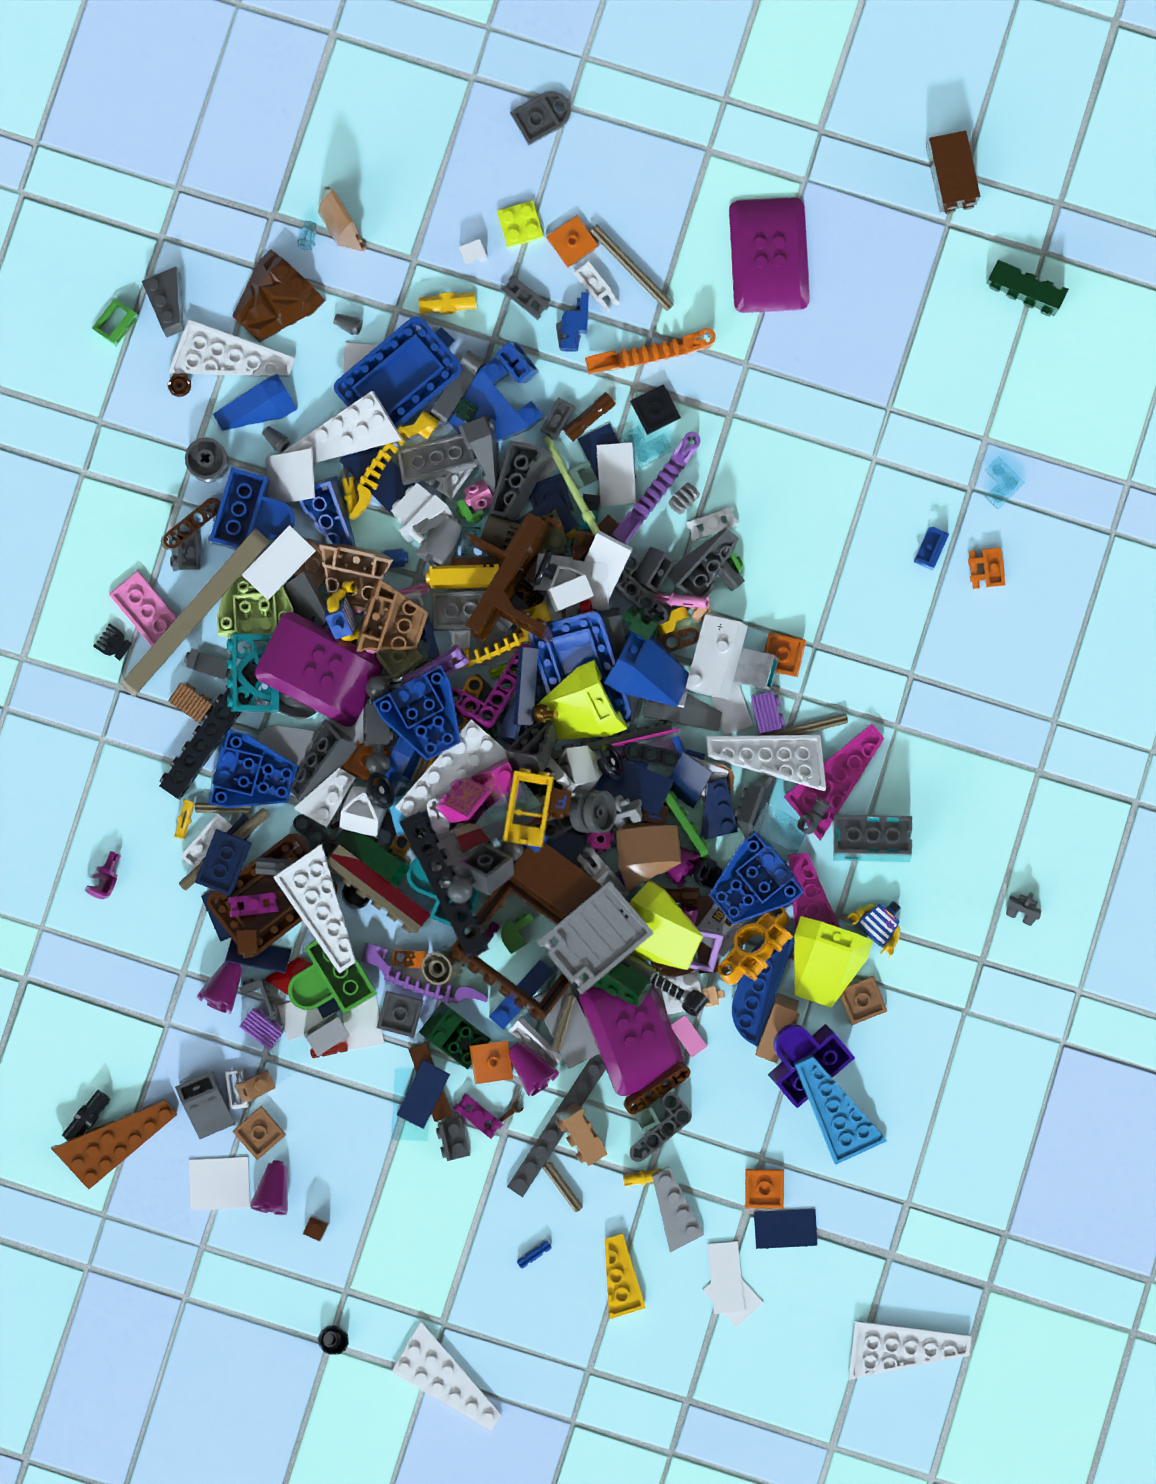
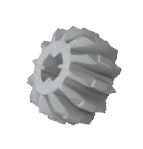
[668,483,700,515]

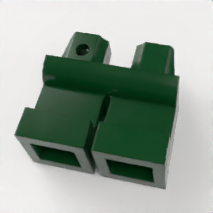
[622,606,662,641]

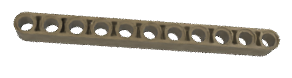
[120,528,270,697]

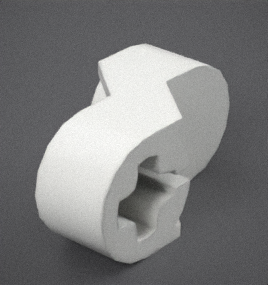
[426,798,450,834]

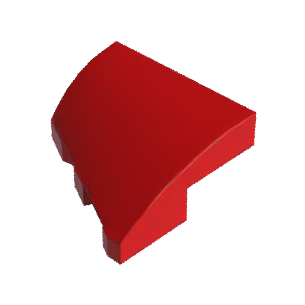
[264,956,313,995]

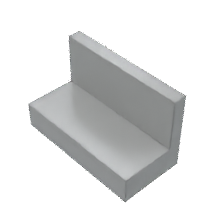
[304,1012,350,1056]

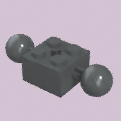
[363,675,393,775]
[447,841,524,903]

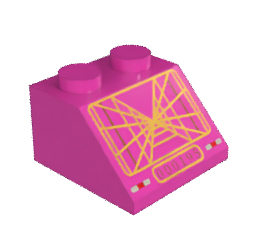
[471,759,525,811]
[436,777,492,823]

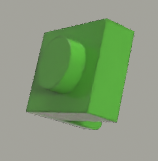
[456,498,485,524]

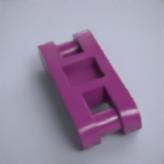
[228,892,280,917]
[453,1093,504,1139]

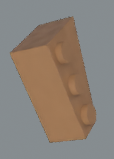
[755,993,800,1064]
[556,1103,608,1166]

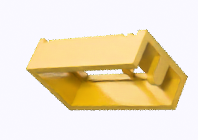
[426,564,499,590]
[503,768,554,847]

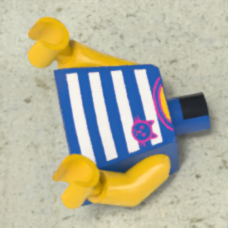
[325,581,359,642]
[845,901,901,959]

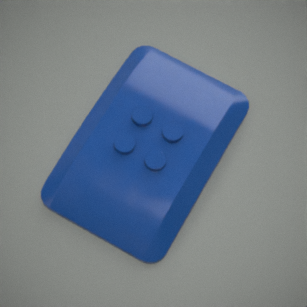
[334,316,462,429]
[529,611,631,720]

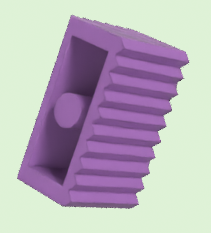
[750,691,785,735]
[239,1008,285,1050]

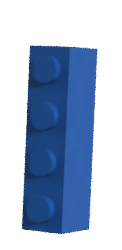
[489,959,554,1029]

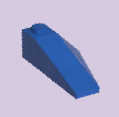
[213,373,298,431]
[299,475,356,546]
[383,737,421,797]

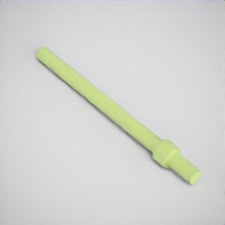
[543,436,600,535]

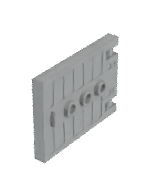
[537,881,654,995]

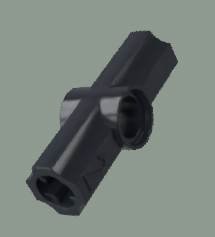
[62,1089,111,1140]

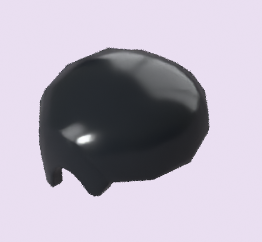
[693,858,722,889]
[341,885,370,909]
[318,1325,349,1355]

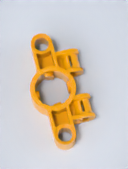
[718,907,793,985]

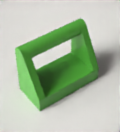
[91,298,139,347]

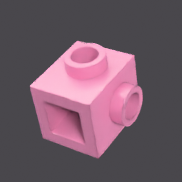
[463,479,493,513]

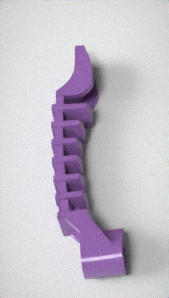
[611,432,701,544]
[361,943,488,1004]

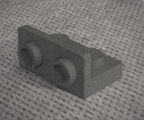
[169,531,201,572]
[436,1118,470,1162]

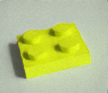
[497,200,544,248]

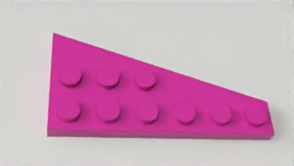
[784,724,884,841]
[788,853,840,930]

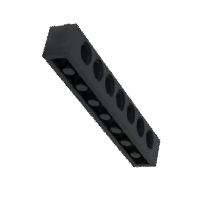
[159,662,262,800]
[399,811,490,960]

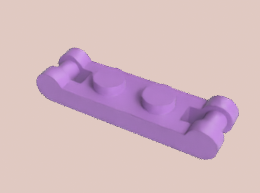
[402,645,469,684]

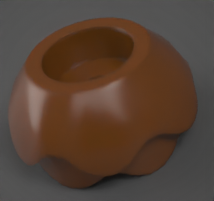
[167,374,191,397]

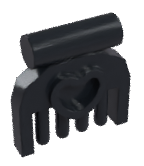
[93,623,132,661]

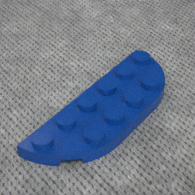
[731,937,794,1047]

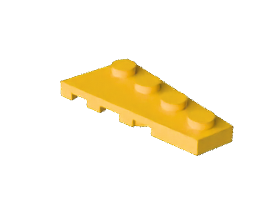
[604,1233,646,1320]

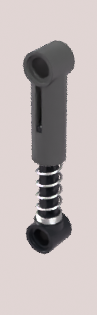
[621,953,708,1017]

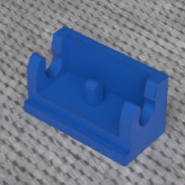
[914,527,950,571]

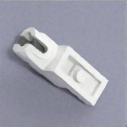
[577,848,630,898]

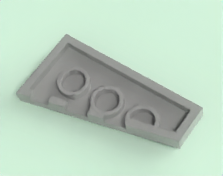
[652,1166,704,1253]

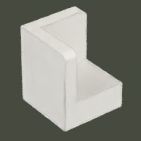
[459,239,487,265]

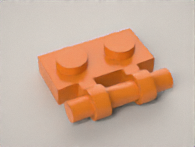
[967,547,1006,590]

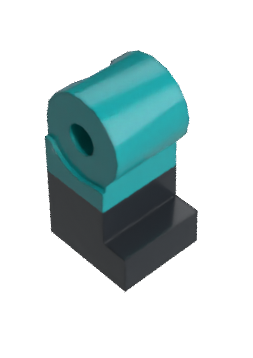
[579,493,600,531]

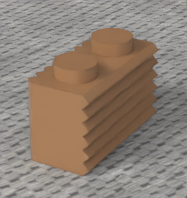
[168,682,214,724]

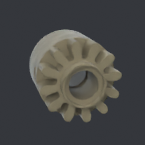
[480,514,521,551]
[422,945,466,985]

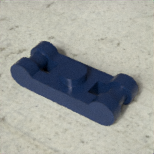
[422,614,439,660]

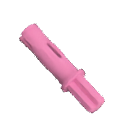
[654,592,710,609]

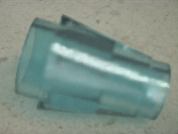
[297,221,316,251]

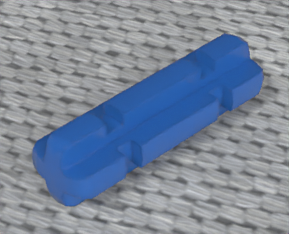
[517,1240,552,1269]

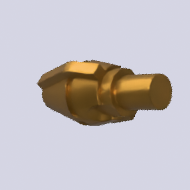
[533,704,558,723]

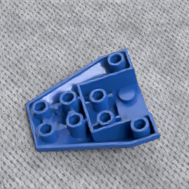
[604,630,689,707]
[373,665,461,761]
[209,729,298,808]
[709,832,804,925]

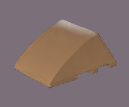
[318,186,366,252]
[319,543,394,611]
[356,579,428,652]
[616,820,681,892]

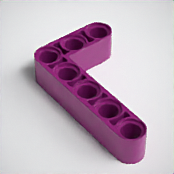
[451,644,532,728]

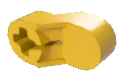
[656,606,690,637]

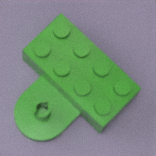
[288,940,378,1014]

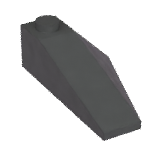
[668,527,739,596]
[643,693,722,731]
[290,719,357,801]

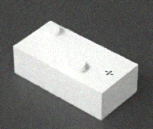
[686,614,748,700]

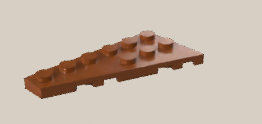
[51,1099,178,1190]

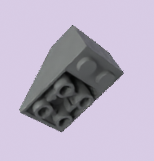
[175,1071,235,1140]

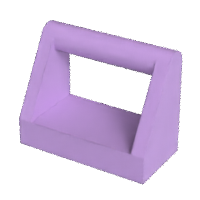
[689,926,724,972]

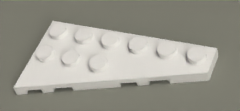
[706,735,826,791]
[274,844,356,973]

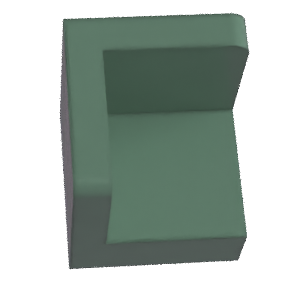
[569,461,597,490]
[634,1106,660,1132]

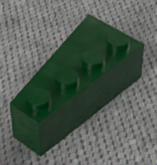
[986,260,1069,317]

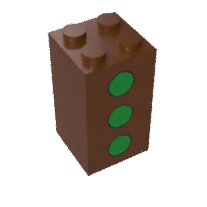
[926,130,981,214]

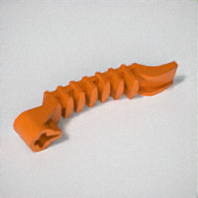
[584,328,716,375]

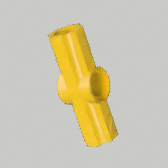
[418,292,477,315]

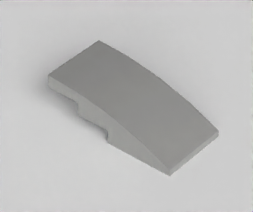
[533,986,600,1069]

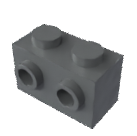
[633,546,676,593]

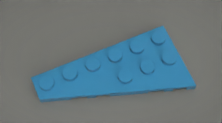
[794,1055,887,1165]

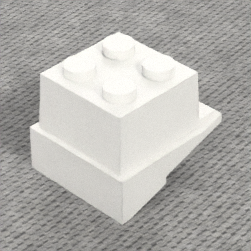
[391,483,454,544]

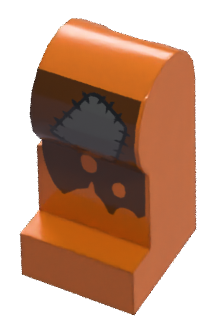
[392,950,429,969]

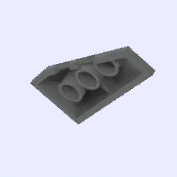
[458,415,500,496]

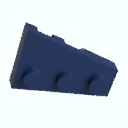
[700,777,738,839]

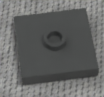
[377,991,424,1038]

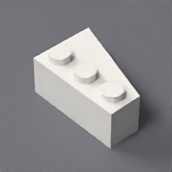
[294,768,357,828]

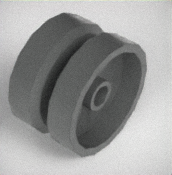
[185,437,229,483]
[569,790,617,833]

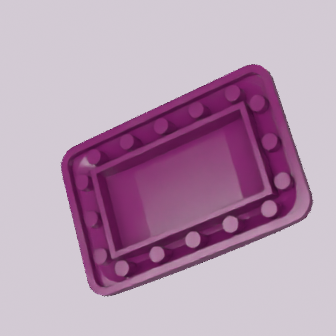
[729,197,810,313]
[254,612,383,727]
[578,984,685,1096]

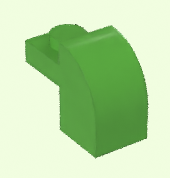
[501,913,534,954]

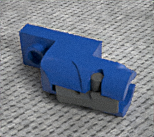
[556,292,589,352]

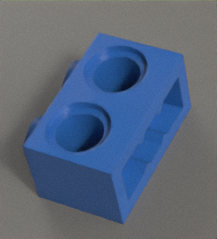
[495,341,539,384]

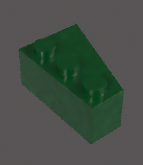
[593,962,651,1007]

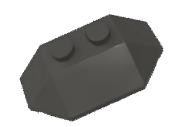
[734,775,777,840]

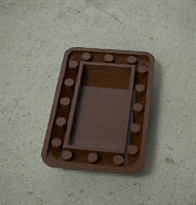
[207,833,338,956]

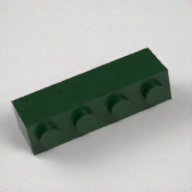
[334,829,410,886]

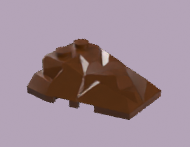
[232,249,326,342]

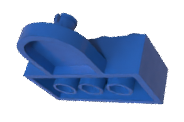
[210,467,295,550]

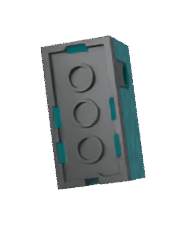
[833,815,912,862]

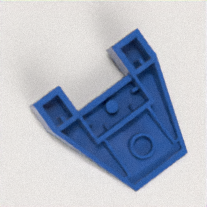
[449,357,544,442]

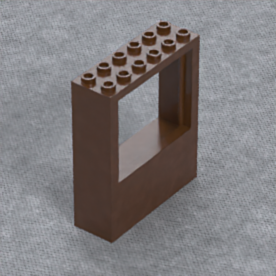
[450,843,603,1021]

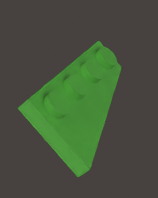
[665,790,710,859]

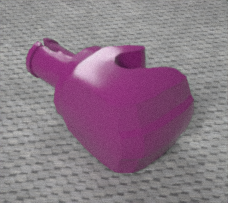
[84,851,121,900]

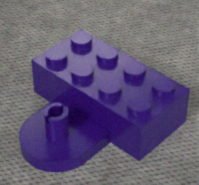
[767,1024,855,1109]

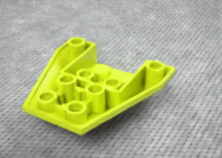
[535,660,628,740]
[630,881,703,970]
[794,916,873,1008]

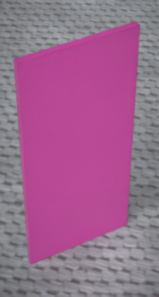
[612,728,680,748]

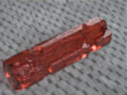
[310,1042,348,1059]

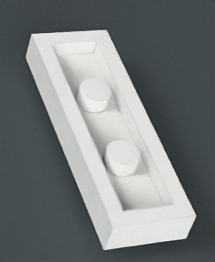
[180,813,233,869]
[509,1017,563,1067]

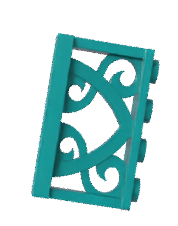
[227,633,279,713]

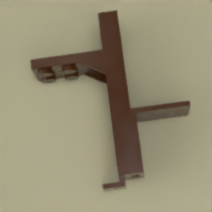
[465,512,564,643]

